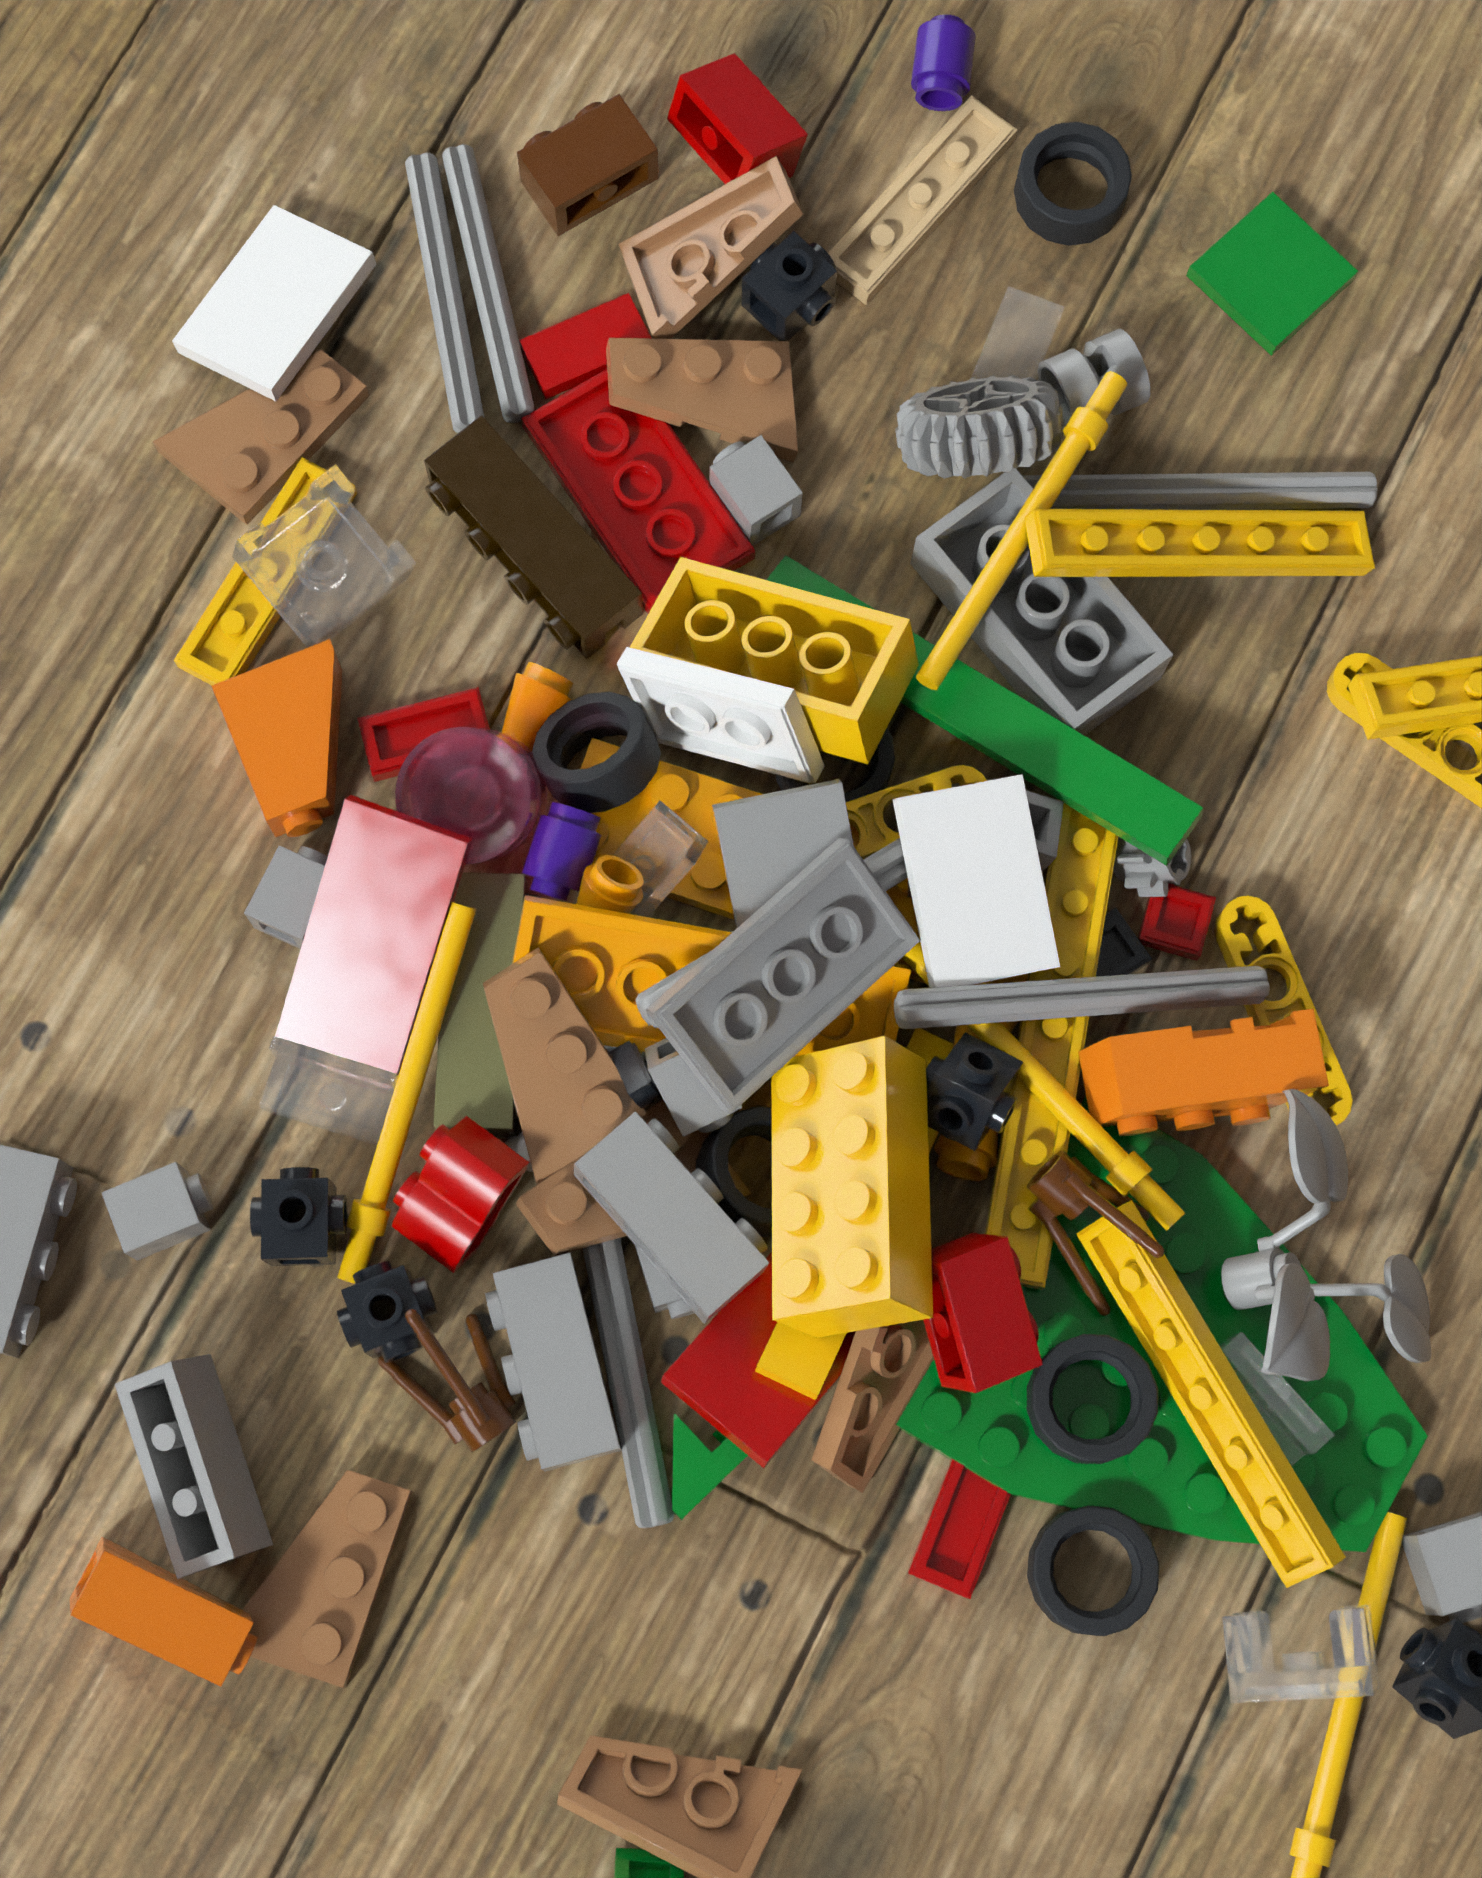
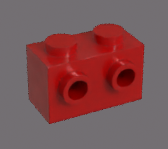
[667,53,808,184]
[923,1233,1043,1393]

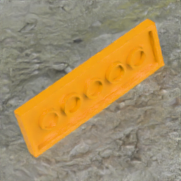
[512,895,911,1057]

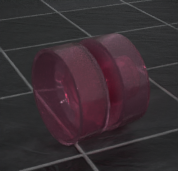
[395,727,547,864]

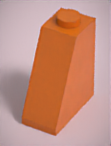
[212,639,342,837]
[70,1537,258,1687]

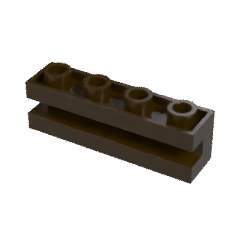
[424,415,643,659]

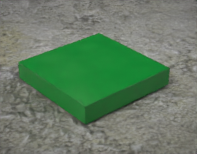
[1186,191,1358,356]

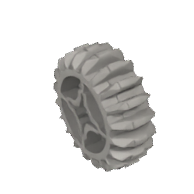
[895,375,1064,479]

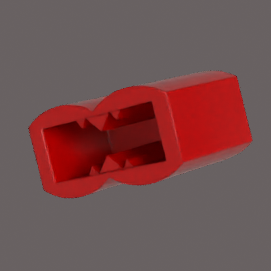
[391,1116,530,1273]

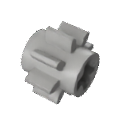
[1113,837,1191,897]

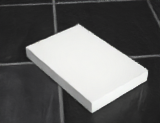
[172,205,376,401]
[617,647,825,783]
[893,774,1060,988]

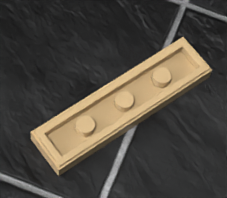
[828,95,1017,306]

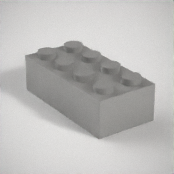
[910,468,1173,736]

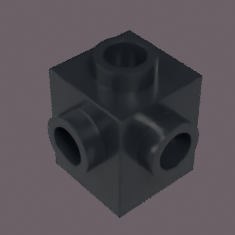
[741,231,837,341]
[926,1032,1023,1151]
[250,1167,348,1266]
[337,1261,438,1363]
[1392,1618,1482,1739]

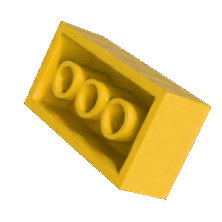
[630,557,919,765]
[771,1036,933,1338]

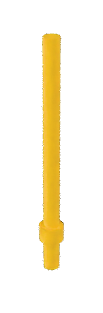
[916,371,1128,690]
[337,902,477,1284]
[902,941,1185,1231]
[1289,1512,1407,1878]

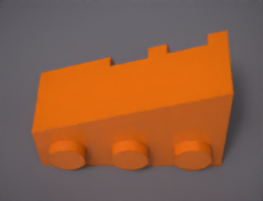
[1078,1008,1329,1136]

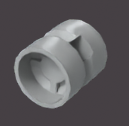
[1038,328,1150,432]

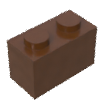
[517,94,659,236]

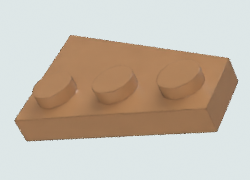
[619,156,803,339]
[606,338,798,463]
[153,349,369,525]
[483,947,647,1184]
[516,1099,752,1257]
[811,1320,934,1494]
[242,1470,413,1688]
[557,1735,802,1878]

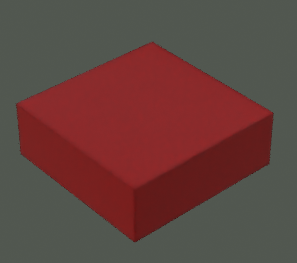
[1138,884,1216,961]

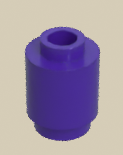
[911,15,976,111]
[522,802,602,901]

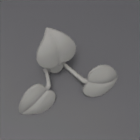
[1221,1089,1432,1381]

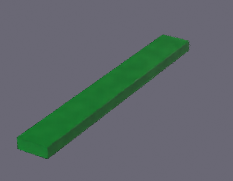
[767,555,1203,866]

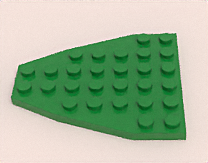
[896,1095,1428,1552]

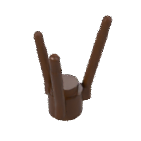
[1027,1150,1165,1316]
[378,1309,516,1453]

